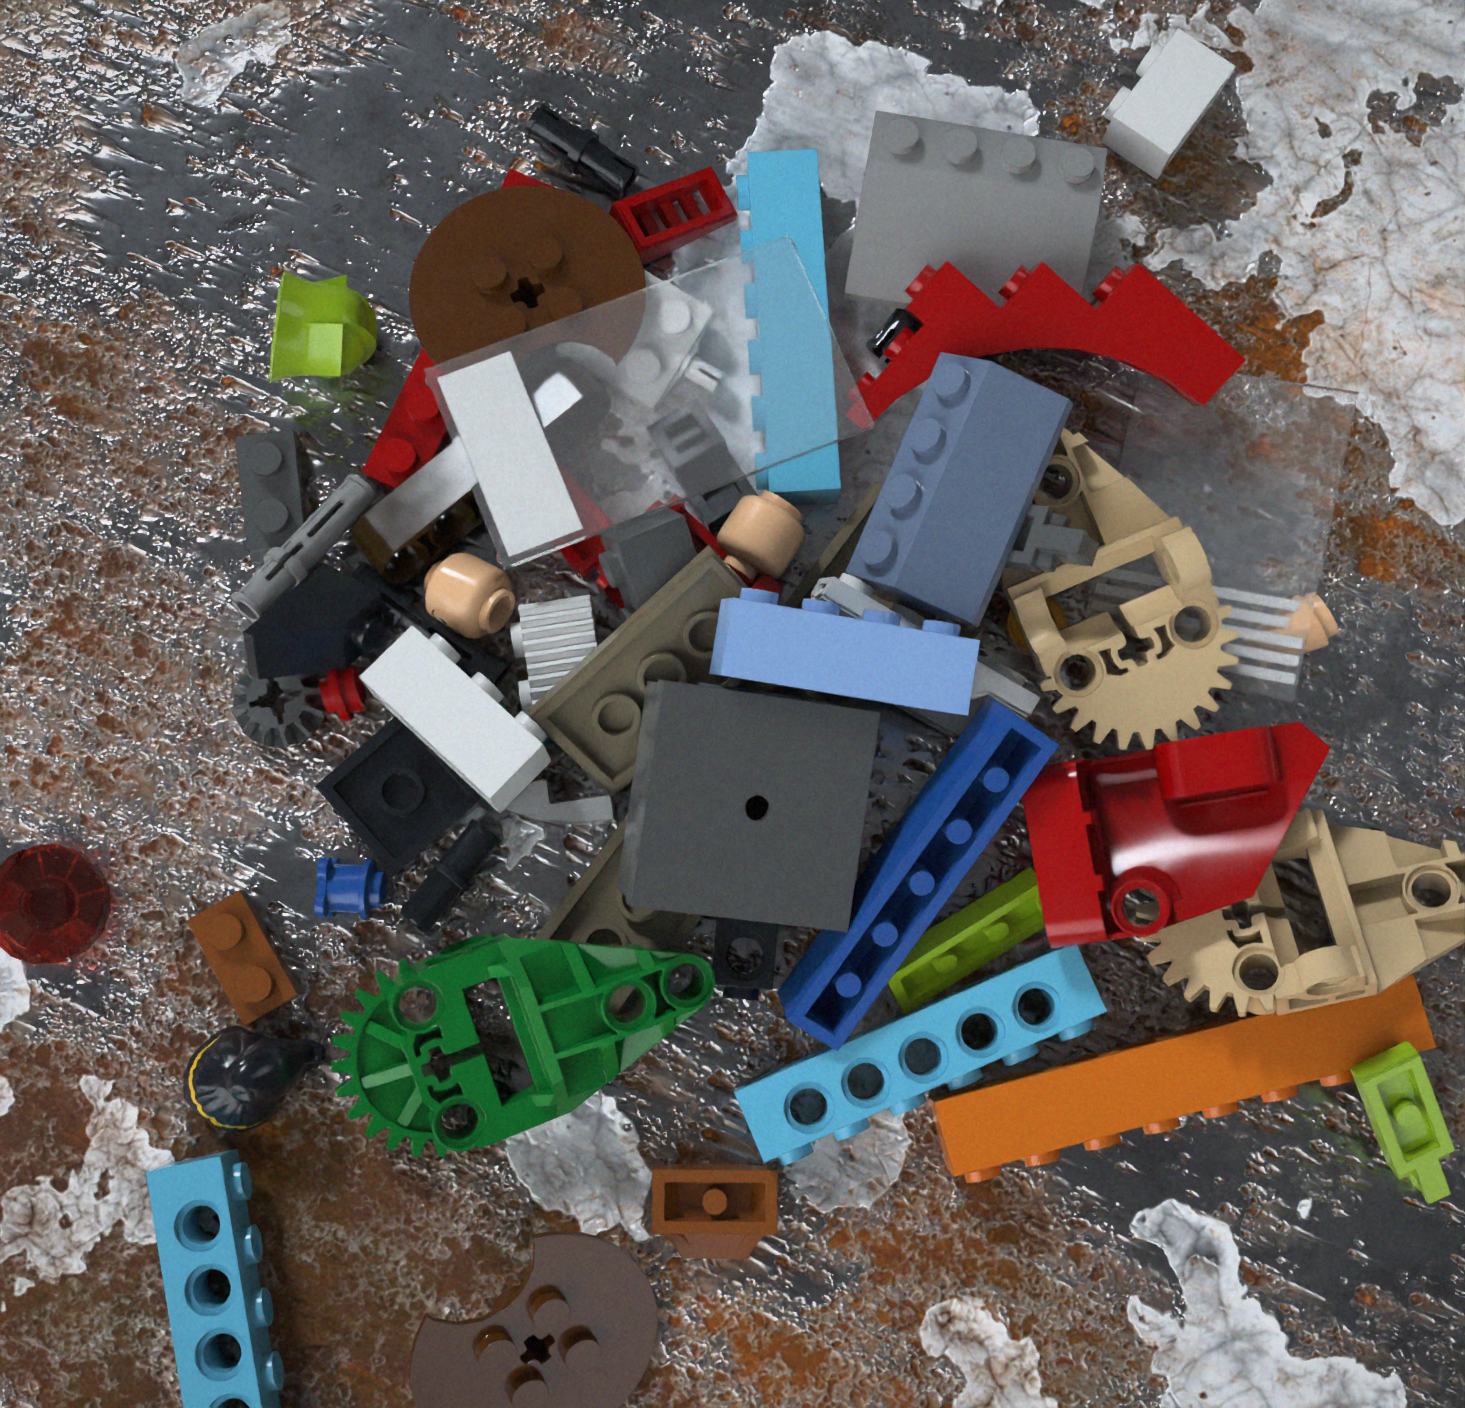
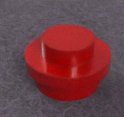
[319,664,367,722]

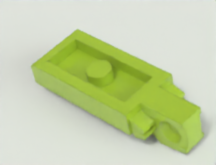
[1350,1041,1455,1204]

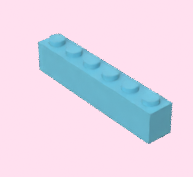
[736,148,841,506]

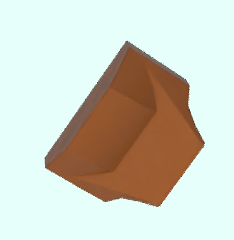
[652,1164,778,1259]

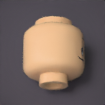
[717,491,806,583]
[424,551,515,639]

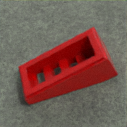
[608,166,738,266]

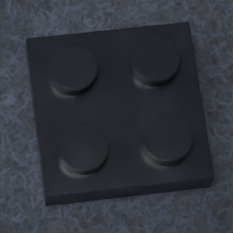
[315,716,485,877]

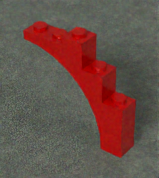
[844,261,1246,432]

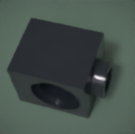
[712,917,778,1001]

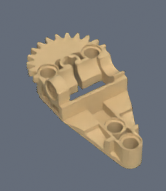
[1002,427,1239,750]
[1136,808,1465,1017]

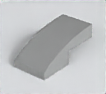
[505,780,618,825]

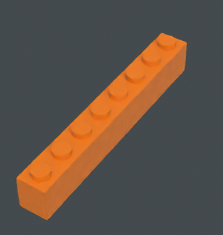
[928,974,1436,1183]

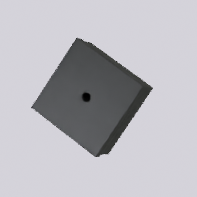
[617,679,881,932]

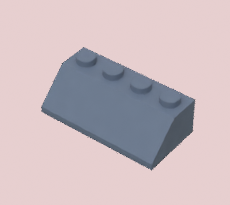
[845,352,1074,628]

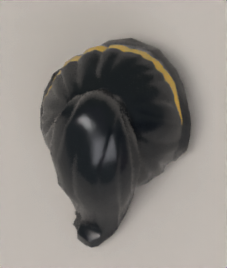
[182,1025,326,1132]

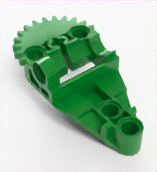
[330,933,715,1157]

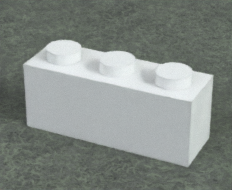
[359,625,551,813]

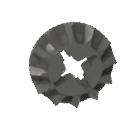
[231,665,327,748]

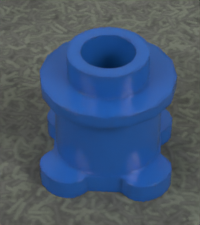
[314,857,388,920]

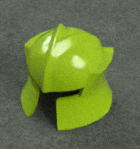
[268,270,377,384]

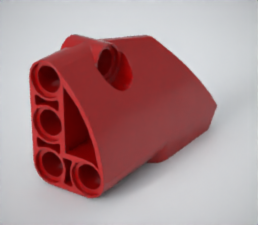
[1022,722,1331,949]

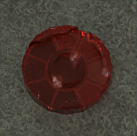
[0,844,111,964]

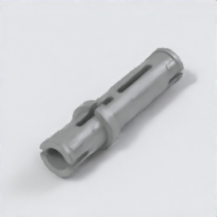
[230,474,377,623]

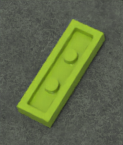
[886,867,1045,1014]

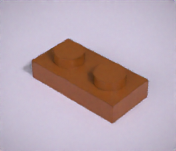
[186,890,303,1027]

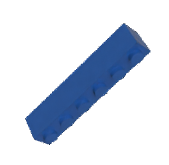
[777,695,1059,1051]

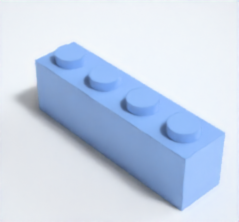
[709,588,980,716]

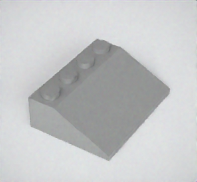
[843,110,1107,309]

